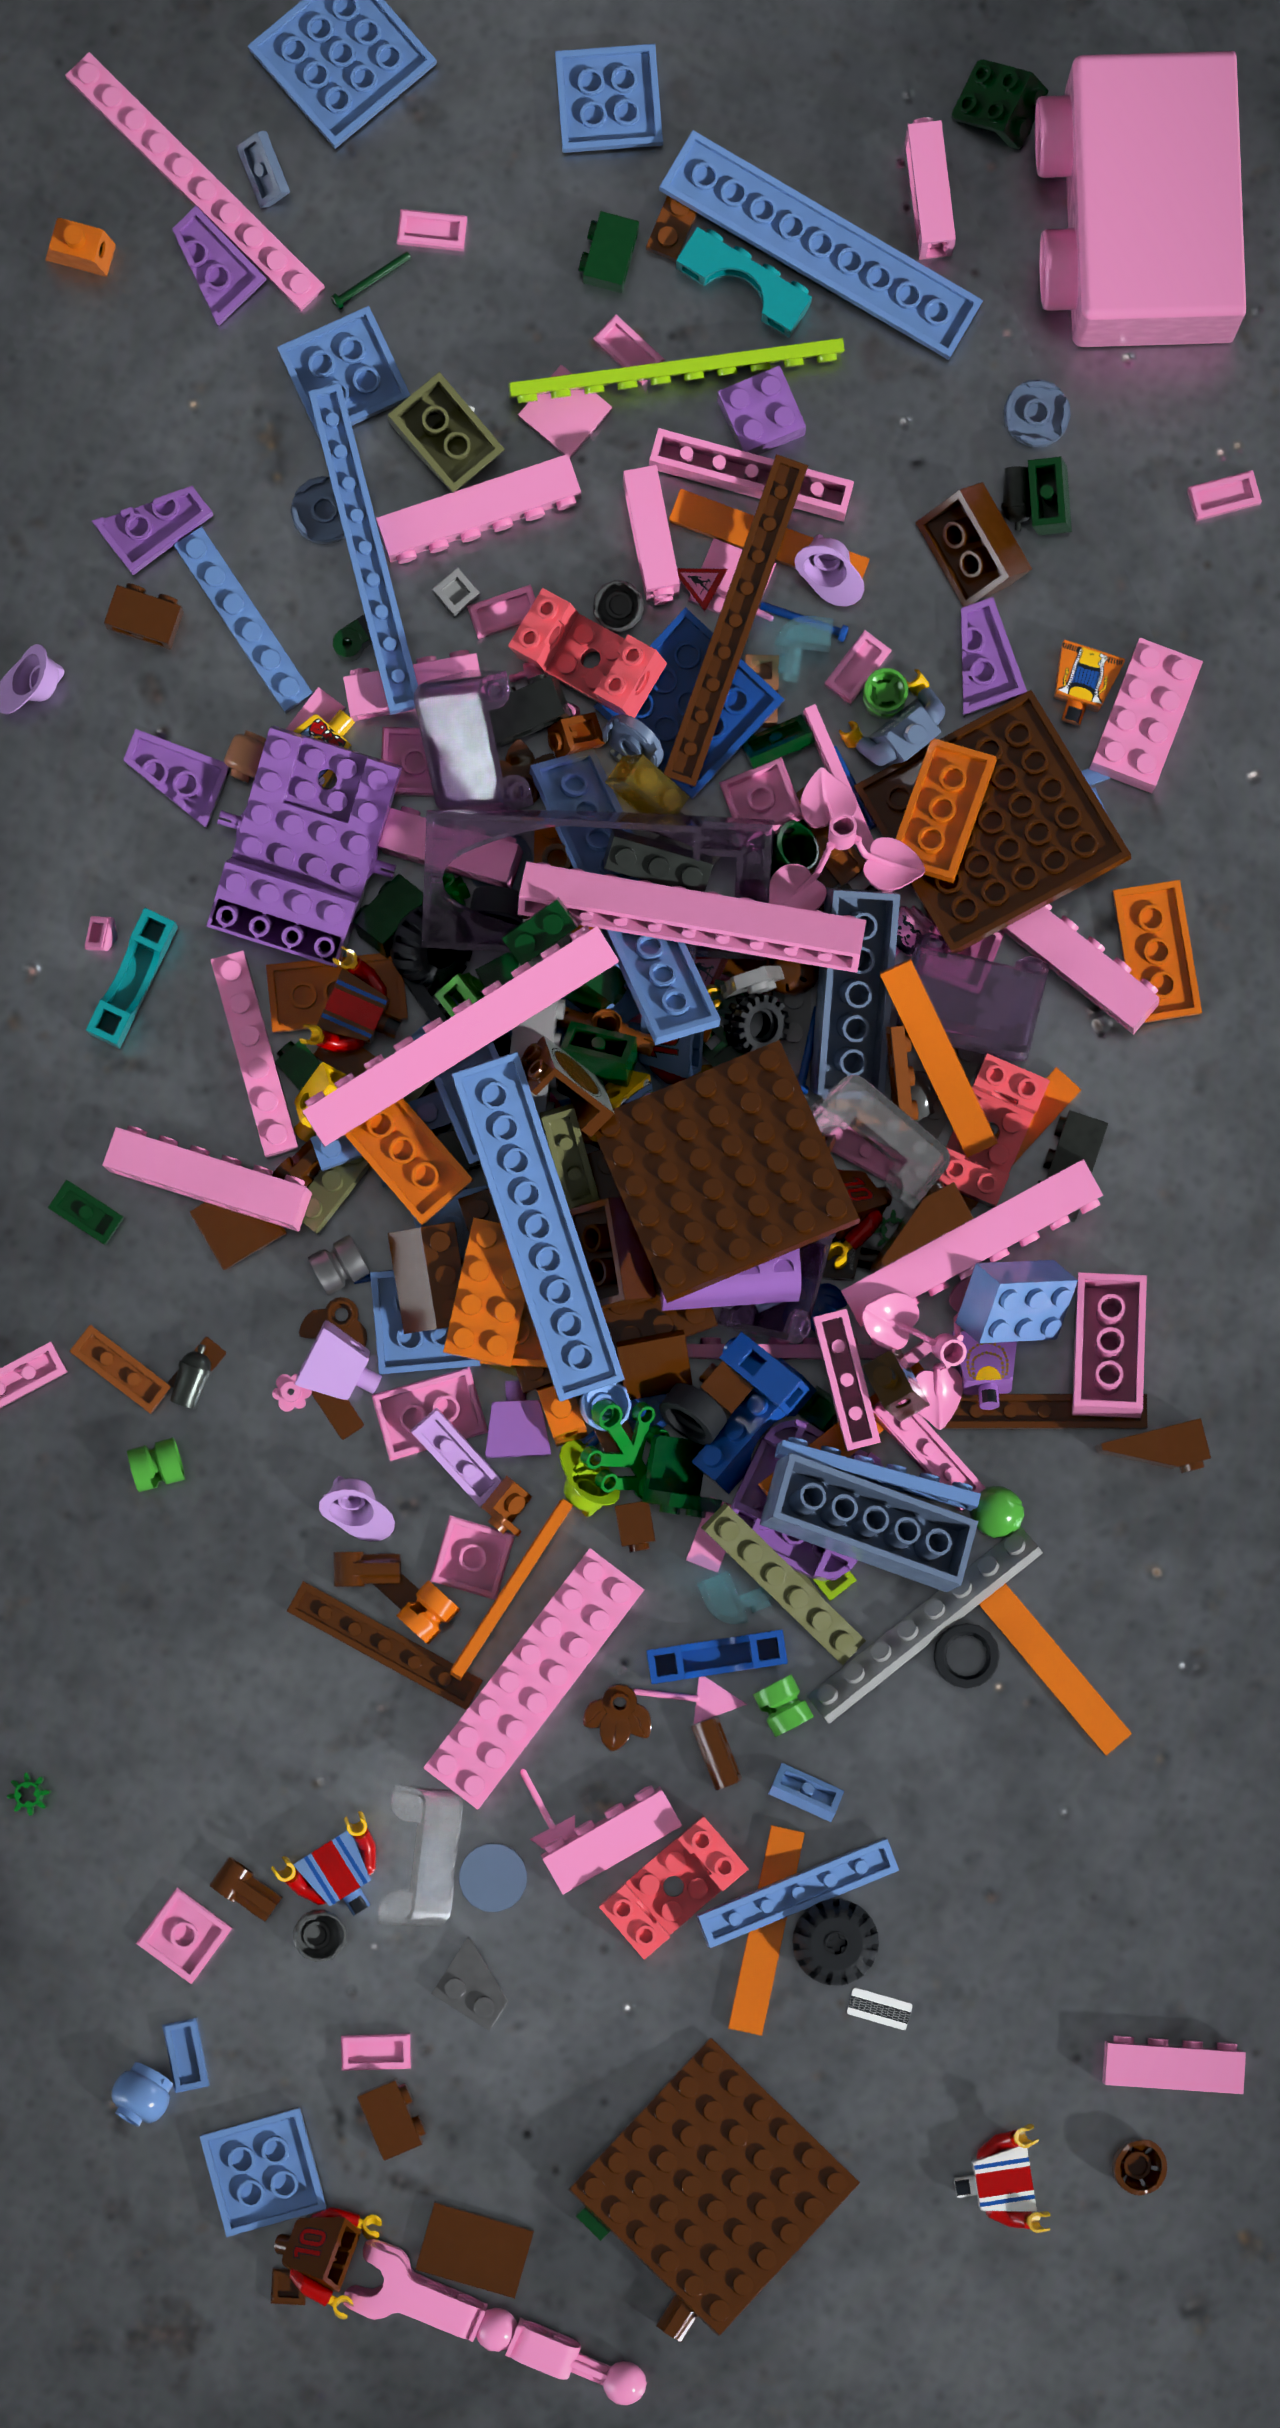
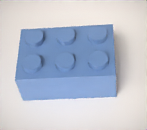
[955,1260,1078,1344]

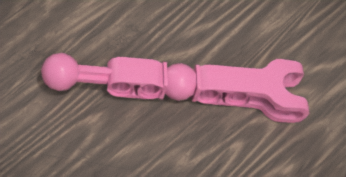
[343,2239,647,2406]

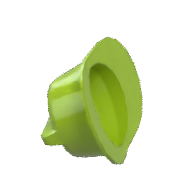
[559,1440,620,1517]

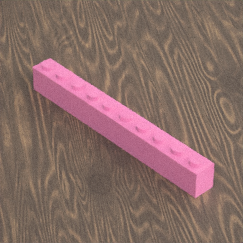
[518,862,866,973]
[302,925,619,1147]

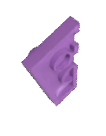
[172,206,267,326]
[92,486,213,575]
[961,597,1027,716]
[123,729,230,829]

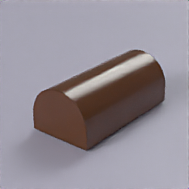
[691,1716,742,1790]

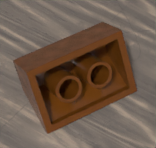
[915,482,1032,607]
[569,1197,656,1309]
[388,1222,462,1334]

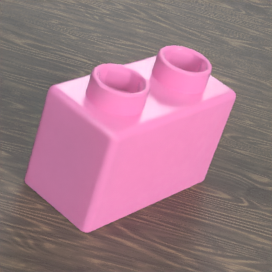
[1035,51,1246,347]

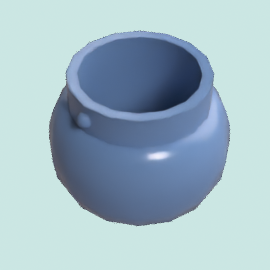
[111,2062,173,2127]

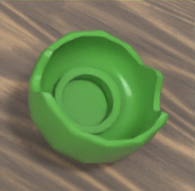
[969,1486,1024,1538]

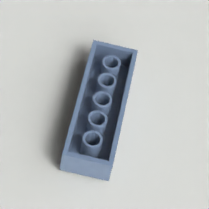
[809,887,900,1099]
[759,1453,978,1592]

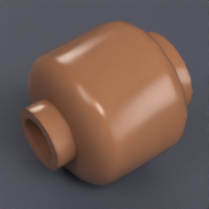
[224,730,266,783]

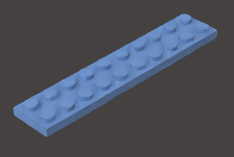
[659,130,983,360]
[530,748,721,1045]
[451,1051,625,1402]

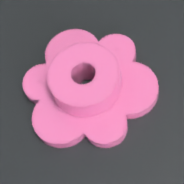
[272,1374,312,1412]

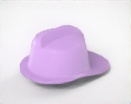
[794,534,864,606]
[0,644,65,714]
[319,1476,395,1542]

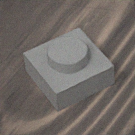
[432,568,480,617]

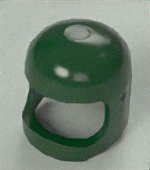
[759,820,819,877]

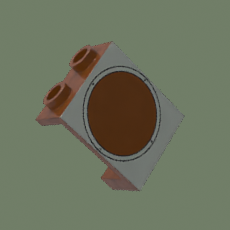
[520,1036,615,1137]

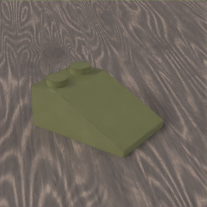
[388,371,505,493]

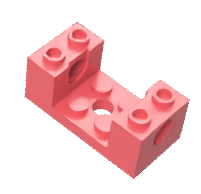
[508,588,667,718]
[931,1053,1050,1208]
[599,1815,749,1960]

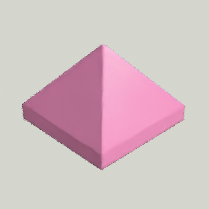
[84,916,118,951]

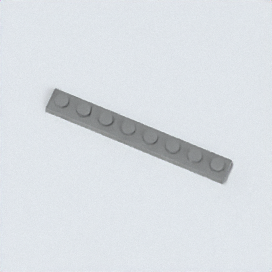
[807,1526,1043,1724]

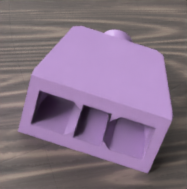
[295,1320,382,1400]

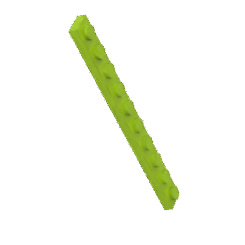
[508,338,845,403]

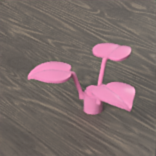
[769,767,925,910]
[862,1277,971,1430]

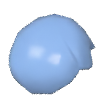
[579,1383,631,1432]

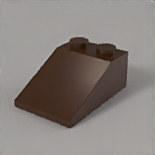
[869,1181,973,1274]
[1095,1418,1211,1473]

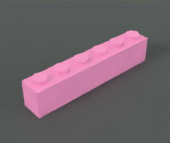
[649,428,854,522]
[376,454,581,564]
[1001,904,1159,1035]
[210,950,300,1159]
[102,1125,312,1232]

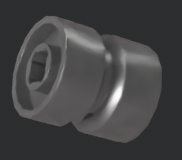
[308,1235,370,1296]

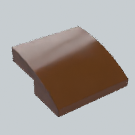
[190,1202,287,1270]
[616,1329,693,1400]

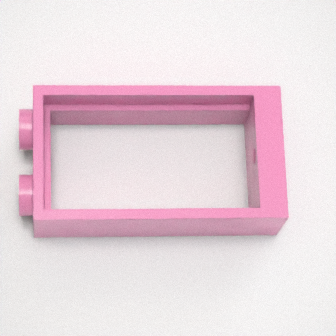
[904,117,956,260]
[623,465,680,605]

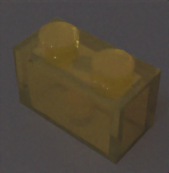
[605,754,689,824]

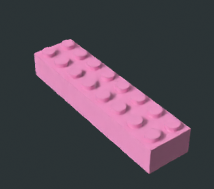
[841,1159,1104,1327]
[423,1548,645,1810]

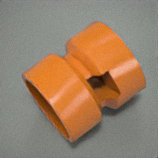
[396,1580,461,1645]

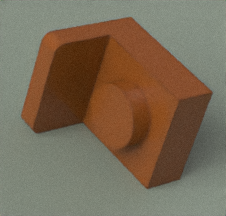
[547,712,606,758]
[481,1475,533,1537]

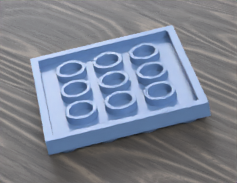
[248,0,437,149]

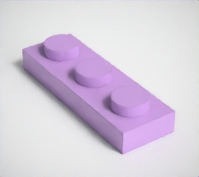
[411,1407,503,1507]

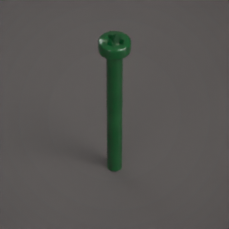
[331,251,411,310]

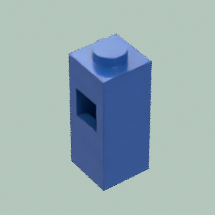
[719,1331,809,1415]

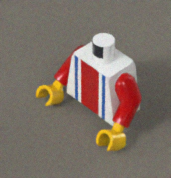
[954,2124,1051,2233]

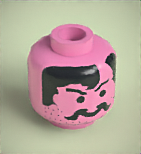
[896,905,933,956]

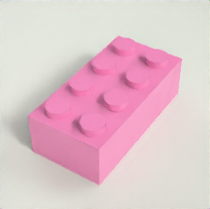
[1089,638,1203,793]
[1072,1272,1147,1418]

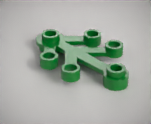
[580,1399,670,1499]

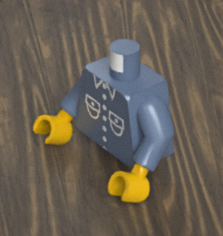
[839,669,945,766]

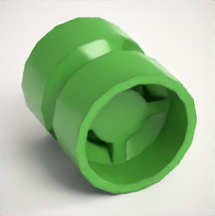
[863,668,908,719]
[127,1437,185,1492]
[753,1674,814,1737]

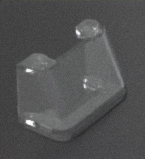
[810,1075,950,1209]
[378,1783,463,1927]

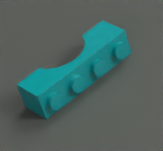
[676,227,812,338]
[86,907,178,1049]

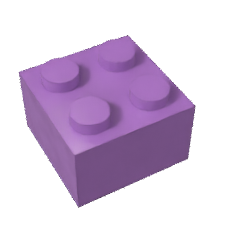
[717,365,806,455]

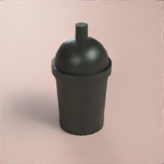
[1001,466,1032,531]
[170,1344,212,1409]

